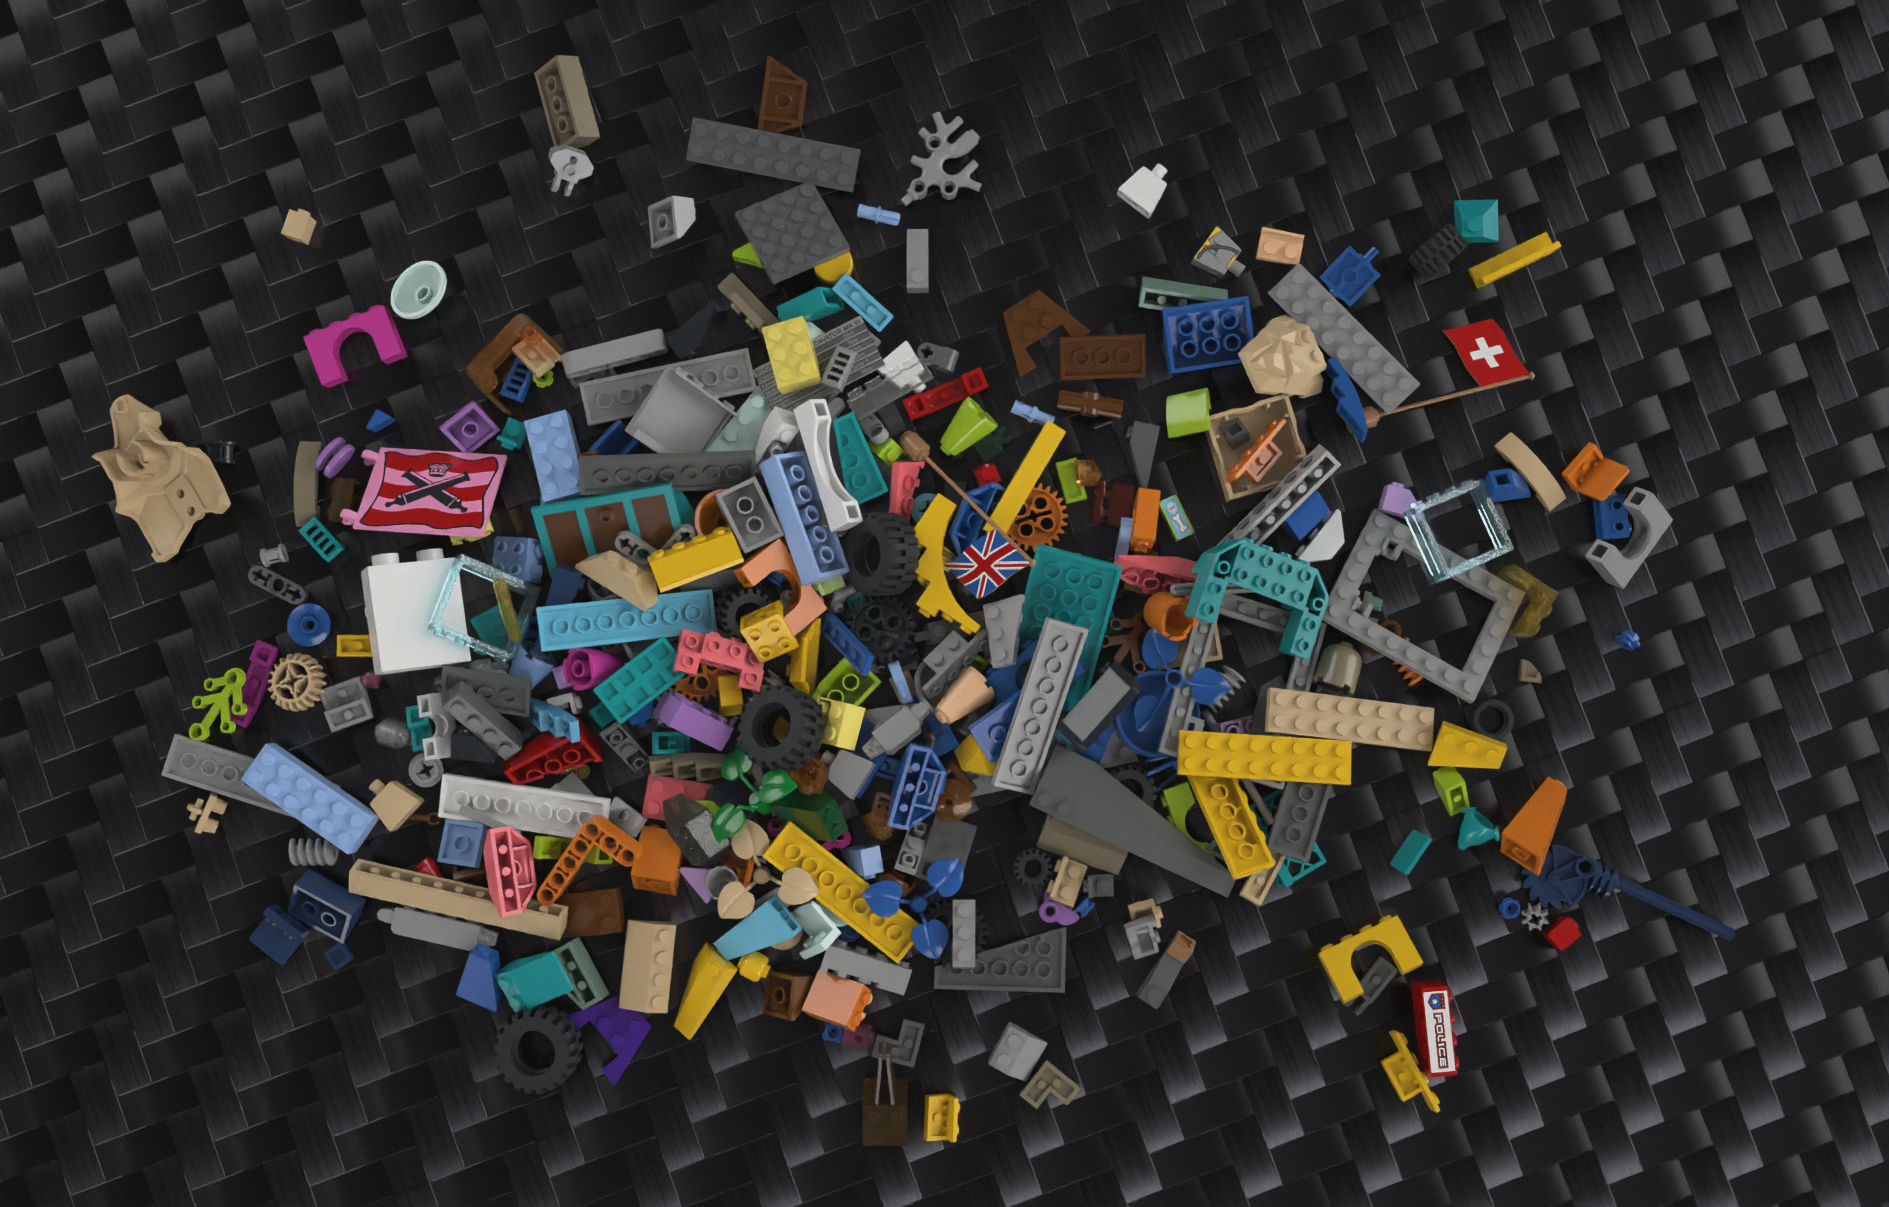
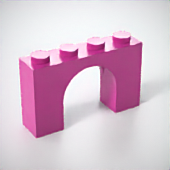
[303,305,408,388]

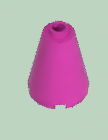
[563,647,624,690]

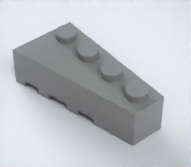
[820,938,913,995]

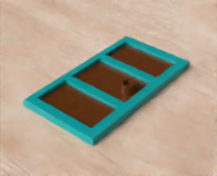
[531,482,686,579]

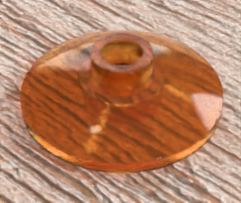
[934,779,972,822]

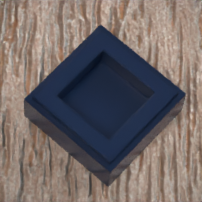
[323,942,355,971]

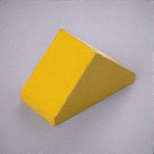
[717,674,743,716]

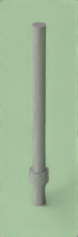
[1201,709,1274,826]

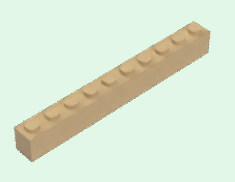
[349,859,568,940]

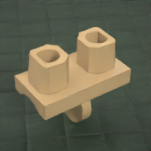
[187,792,228,834]

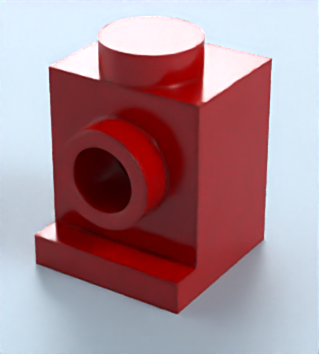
[973,463,1001,487]

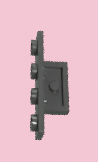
[922,628,989,699]

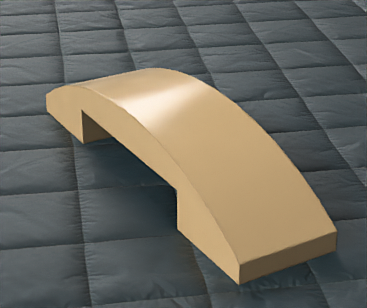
[1494,432,1566,512]

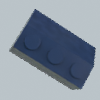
[287,869,366,944]

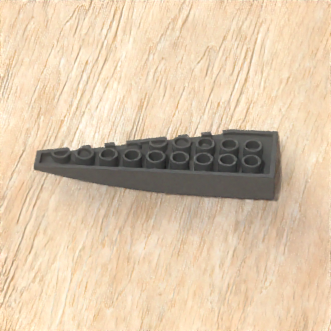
[1028,744,1236,897]

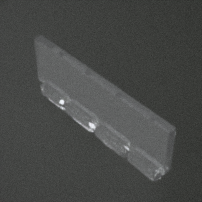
[847,355,933,421]

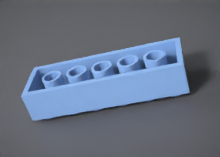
[759,450,850,586]
[241,743,380,854]

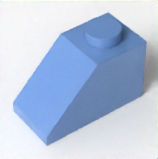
[840,845,884,879]

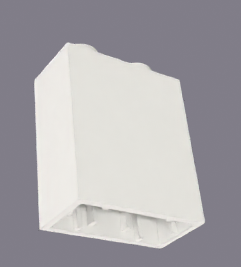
[361,548,471,675]

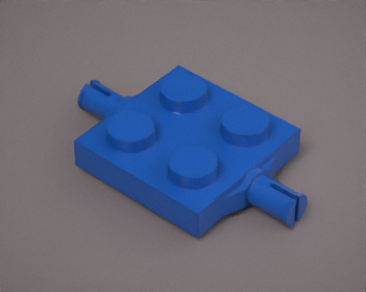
[1319,246,1381,307]

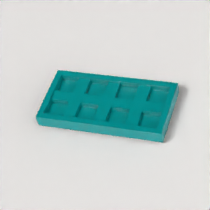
[593,636,687,725]

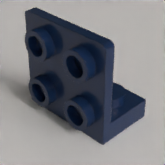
[249,904,311,965]

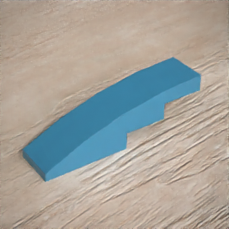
[528,698,580,743]

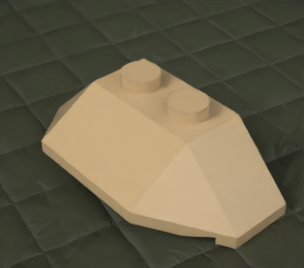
[575,550,658,611]

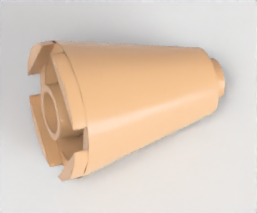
[935,666,995,724]

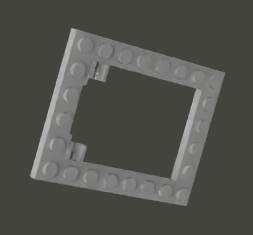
[1322,508,1525,704]
[1157,594,1327,790]

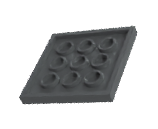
[735,182,850,284]

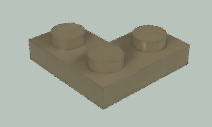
[1019,1059,1081,1109]

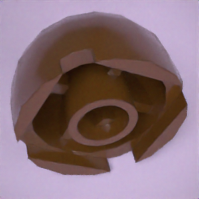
[873,858,917,898]

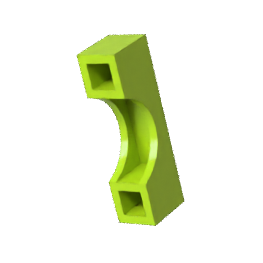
[1159,781,1215,859]

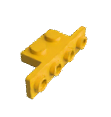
[1380,1030,1440,1113]

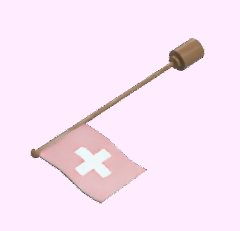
[1346,319,1535,433]

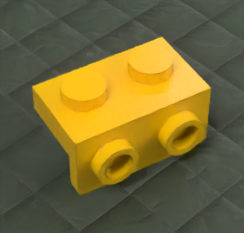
[923,1094,960,1142]

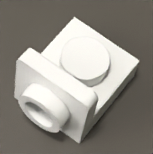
[546,692,583,715]

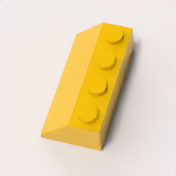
[647,527,744,593]

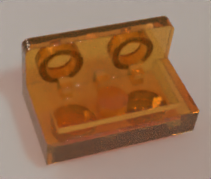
[787,756,830,795]

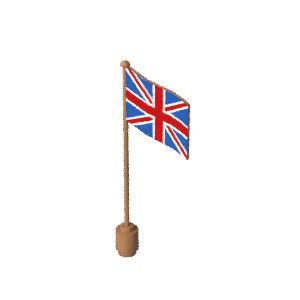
[899,430,1036,599]

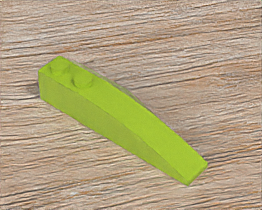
[787,657,882,776]

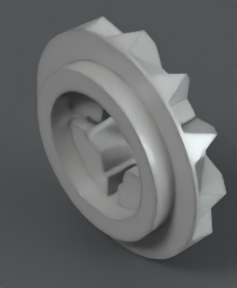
[409,753,444,787]

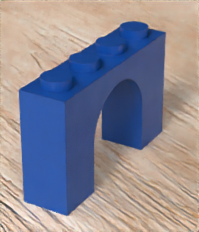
[985,630,1087,703]

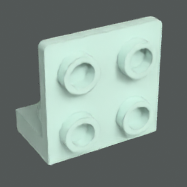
[790,901,841,959]

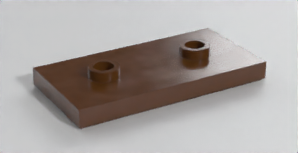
[1059,334,1146,380]

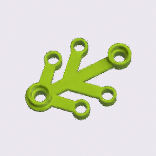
[189,668,248,741]

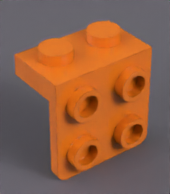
[1562,442,1630,501]

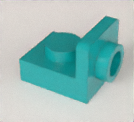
[496,417,527,451]

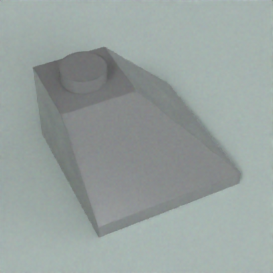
[648,196,696,249]

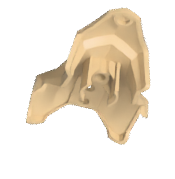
[92,394,231,562]

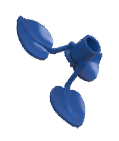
[1134,629,1231,732]
[862,858,964,959]

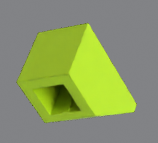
[867,432,913,469]

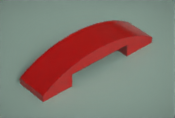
[902,367,989,420]

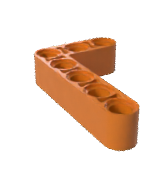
[537,814,643,906]

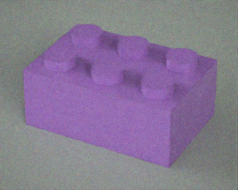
[652,691,734,751]

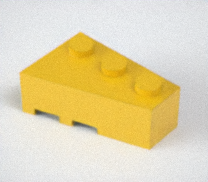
[1428,721,1507,769]

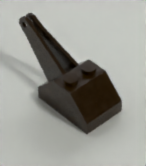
[862,1043,908,1146]

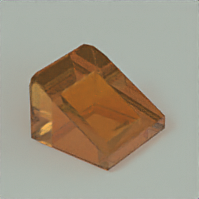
[1074,460,1101,486]

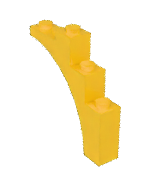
[914,493,981,635]

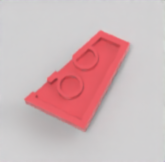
[888,461,925,521]

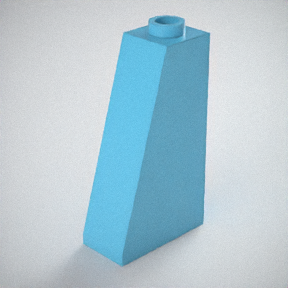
[713,894,803,961]

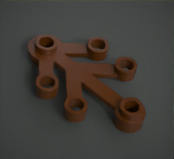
[1099,611,1151,677]

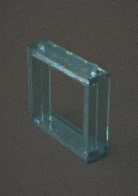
[1403,478,1514,584]
[427,554,541,663]

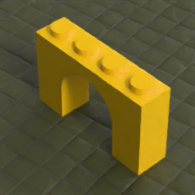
[1318,915,1423,1004]

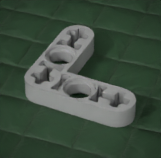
[615,524,696,572]

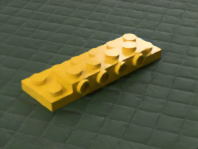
[1187,775,1275,880]

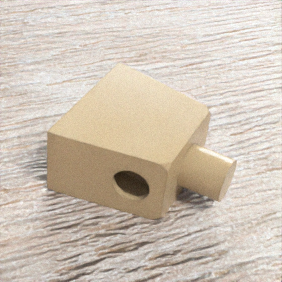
[369,779,425,832]

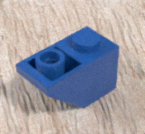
[1482,468,1531,503]

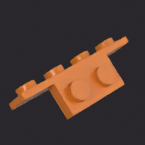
[1225,418,1287,484]

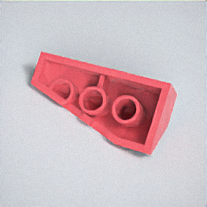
[1114,555,1197,600]

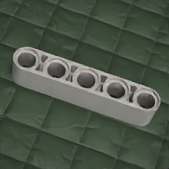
[561,329,669,378]

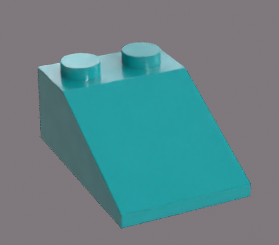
[494,951,574,1012]

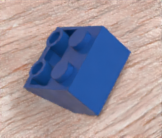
[1280,490,1330,543]

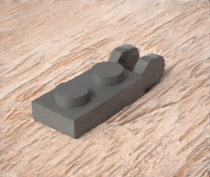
[1344,956,1398,1016]

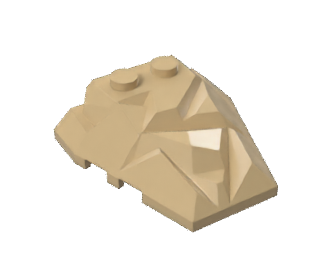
[1238,315,1327,399]

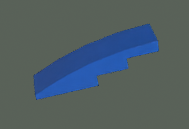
[1325,356,1368,442]

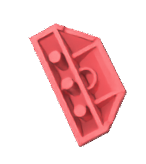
[483,825,537,917]

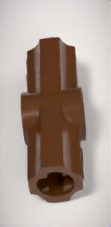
[1057,390,1123,419]

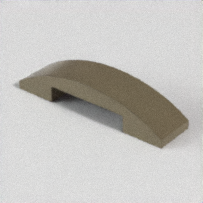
[294,441,323,527]

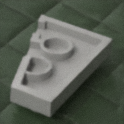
[983,594,1025,669]

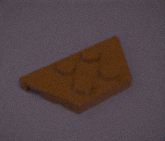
[758,56,808,134]

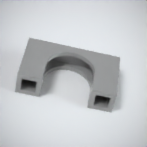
[1585,487,1673,589]

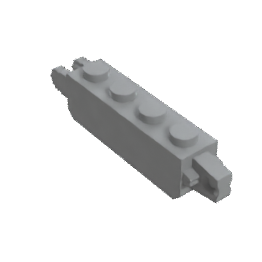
[377,905,499,951]

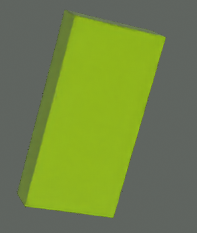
[1055,458,1087,505]

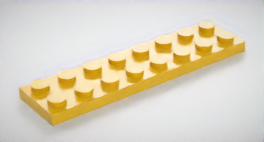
[1177,730,1352,785]
[762,821,919,963]

